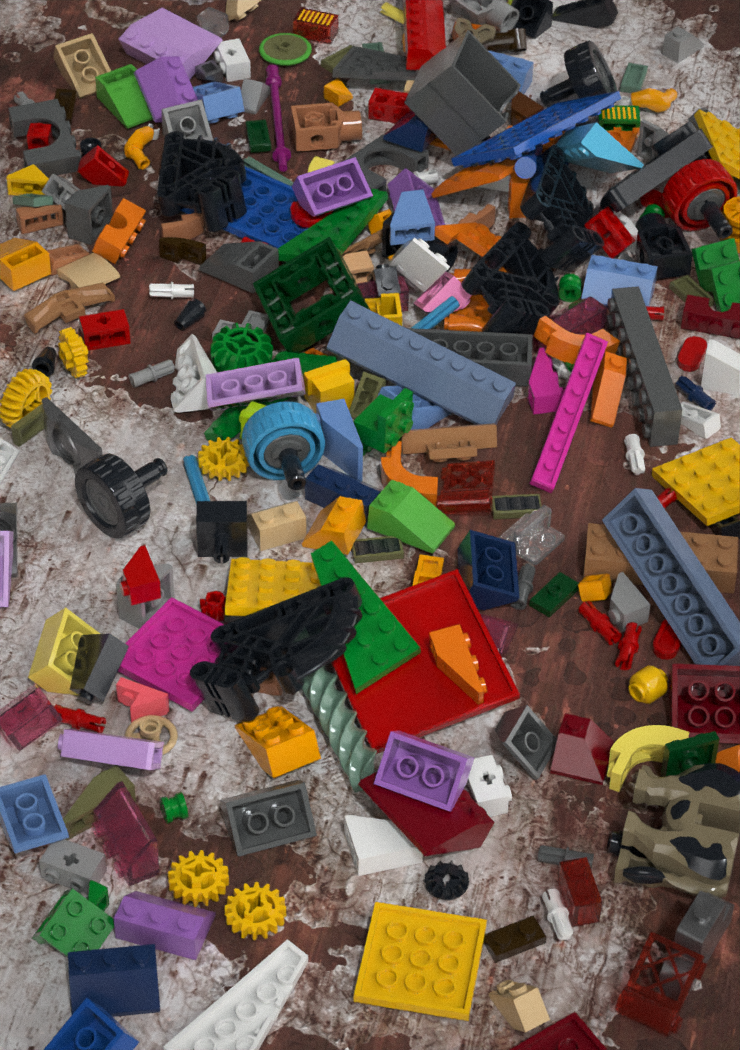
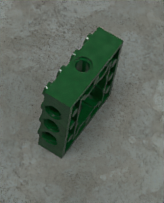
[252,236,370,353]

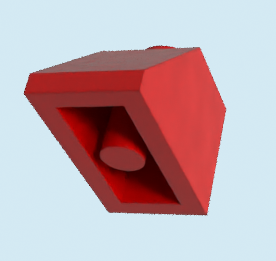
[77,145,129,187]
[120,545,161,606]

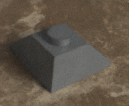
[495,705,557,780]

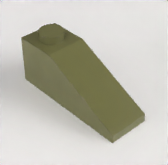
[63,765,136,840]

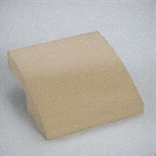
[56,253,120,289]

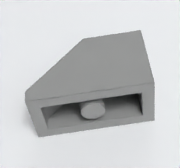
[663,27,704,63]
[637,119,669,161]
[608,572,650,632]

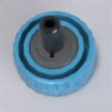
[242,401,325,490]

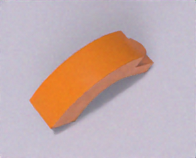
[534,316,620,364]
[381,441,438,507]

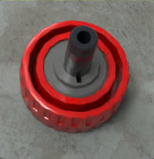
[662,159,738,239]

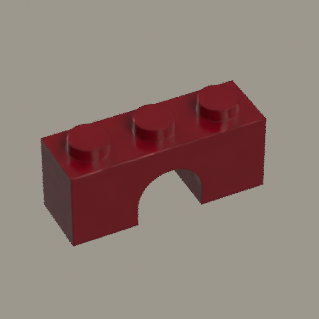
[681,294,740,339]

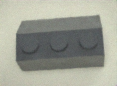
[220,780,317,857]

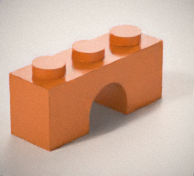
[92,198,146,264]

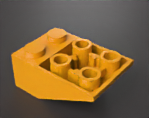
[0,238,51,291]
[235,706,321,778]

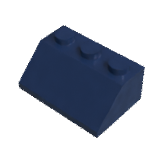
[383,110,437,152]
[305,464,382,527]
[457,530,520,610]
[68,944,161,1017]

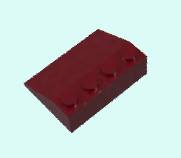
[669,664,740,745]
[358,771,495,856]

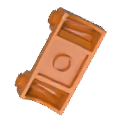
[444,269,493,332]

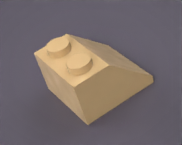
[247,501,306,551]

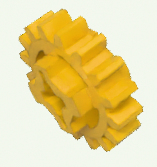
[58,327,89,378]
[198,437,250,481]
[168,850,229,907]
[225,882,286,940]

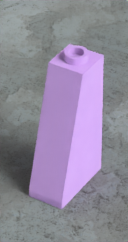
[58,729,164,770]

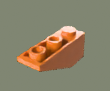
[429,624,487,705]

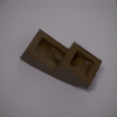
[159,237,207,265]

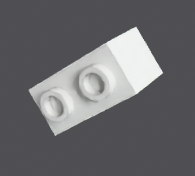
[213,39,251,82]
[464,755,512,817]

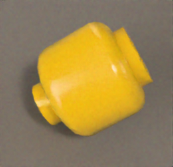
[629,665,668,704]

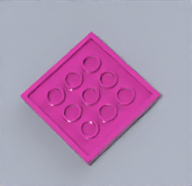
[118,597,224,712]

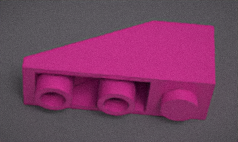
[527,348,564,415]

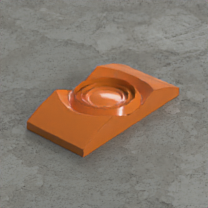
[431,158,517,198]

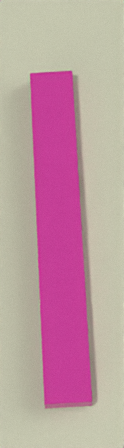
[529,333,608,493]

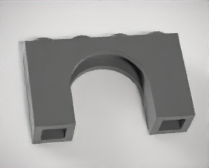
[8,99,81,177]
[344,132,429,191]

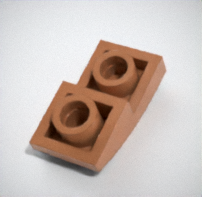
[458,204,496,242]
[161,213,204,239]

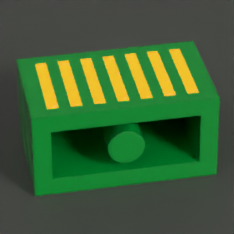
[596,105,641,138]

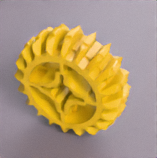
[0,368,52,428]

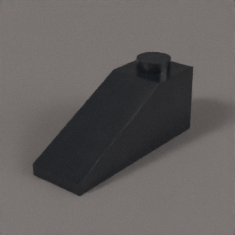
[552,0,618,28]

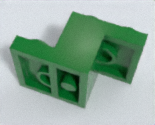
[691,238,740,312]
[353,388,414,456]

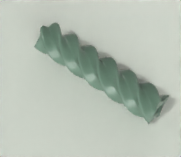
[302,665,379,793]

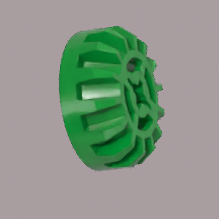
[210,323,273,372]

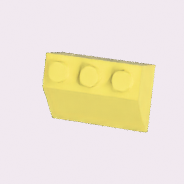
[28,608,100,695]

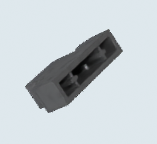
[657,891,734,1003]

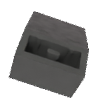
[199,241,279,294]

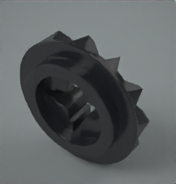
[424,860,469,900]

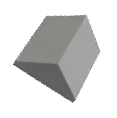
[161,99,213,141]

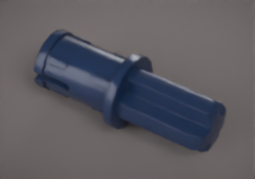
[676,376,716,411]

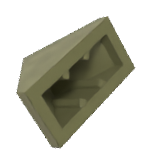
[349,372,386,419]

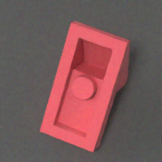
[116,677,169,723]

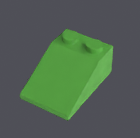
[367,480,455,554]

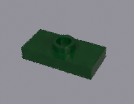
[245,120,271,153]
[529,572,579,618]

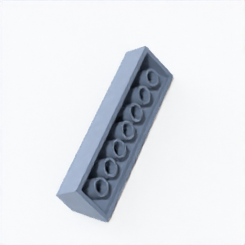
[326,300,516,425]
[602,488,740,666]

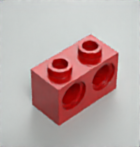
[368,88,411,123]
[585,206,636,258]

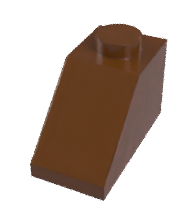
[510,91,544,126]

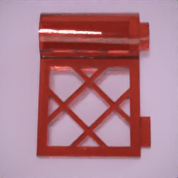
[437,460,496,514]
[615,931,708,1037]

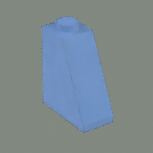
[390,190,435,245]

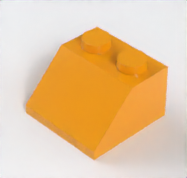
[302,496,366,555]

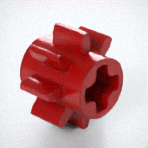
[200,591,226,622]

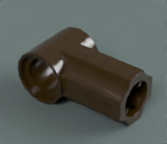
[487,28,527,52]

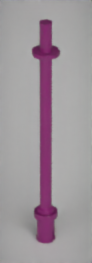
[265,64,291,172]

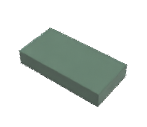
[620,63,648,93]
[13,193,53,207]

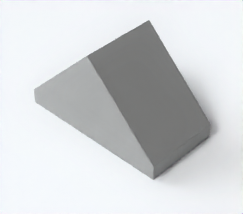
[241,78,271,114]

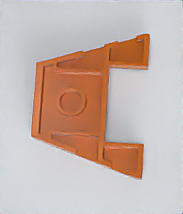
[435,222,507,272]

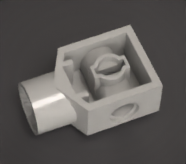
[449,0,519,33]

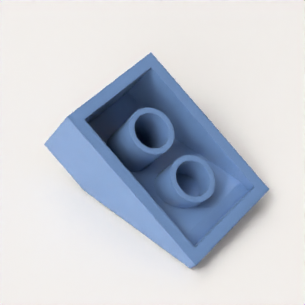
[193,81,244,123]
[378,385,452,429]
[316,399,363,481]
[0,774,69,853]

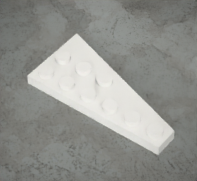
[163,939,308,1050]

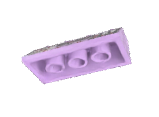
[206,358,306,411]

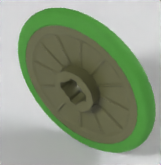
[259,33,312,66]

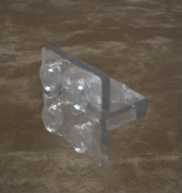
[498,505,565,565]

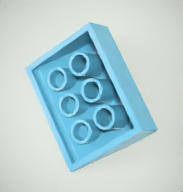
[555,122,644,174]

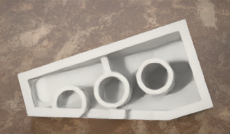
[171,334,217,413]

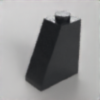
[70,633,129,704]

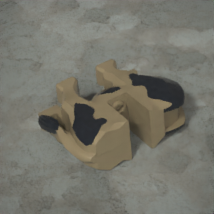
[614,763,740,898]

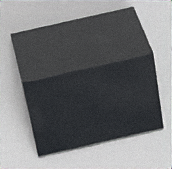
[511,0,553,39]

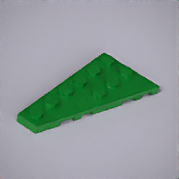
[278,189,388,262]
[204,351,337,442]
[311,540,421,694]

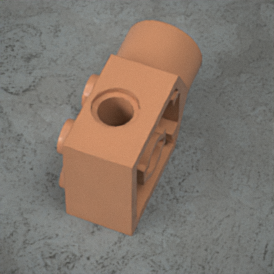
[291,103,362,152]

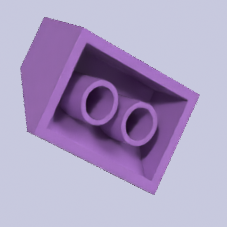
[134,56,198,122]
[292,157,373,217]
[387,168,445,226]
[374,731,475,812]
[114,891,216,960]

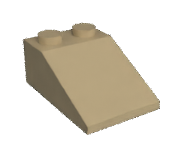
[54,33,111,99]

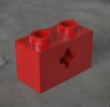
[79,309,131,351]

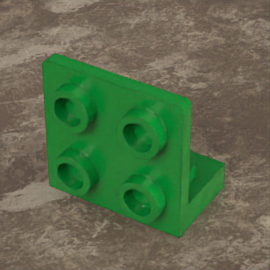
[32,888,114,957]

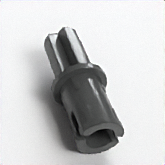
[511,563,536,610]
[538,845,594,871]

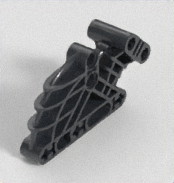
[600,120,713,213]
[157,131,247,232]
[520,144,604,272]
[461,222,560,335]
[190,577,362,722]

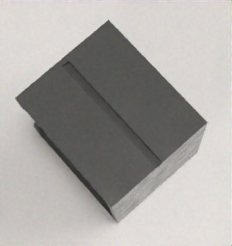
[404,30,521,156]

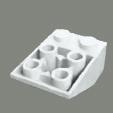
[387,238,450,294]

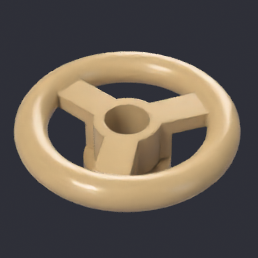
[125,715,178,756]

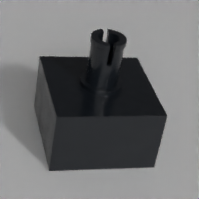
[196,501,248,563]

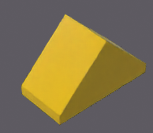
[7,164,49,195]

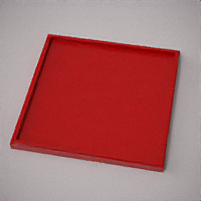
[331,569,520,754]

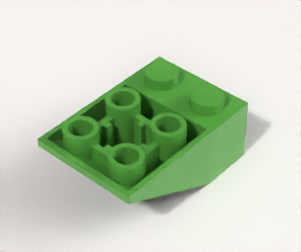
[95,64,154,129]

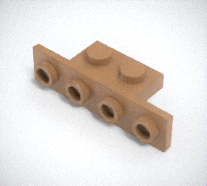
[402,423,497,462]

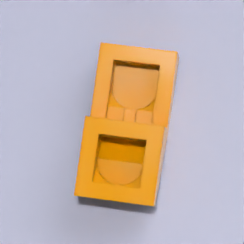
[412,555,444,586]

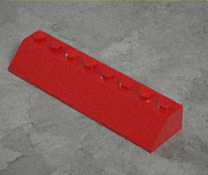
[403,0,446,70]

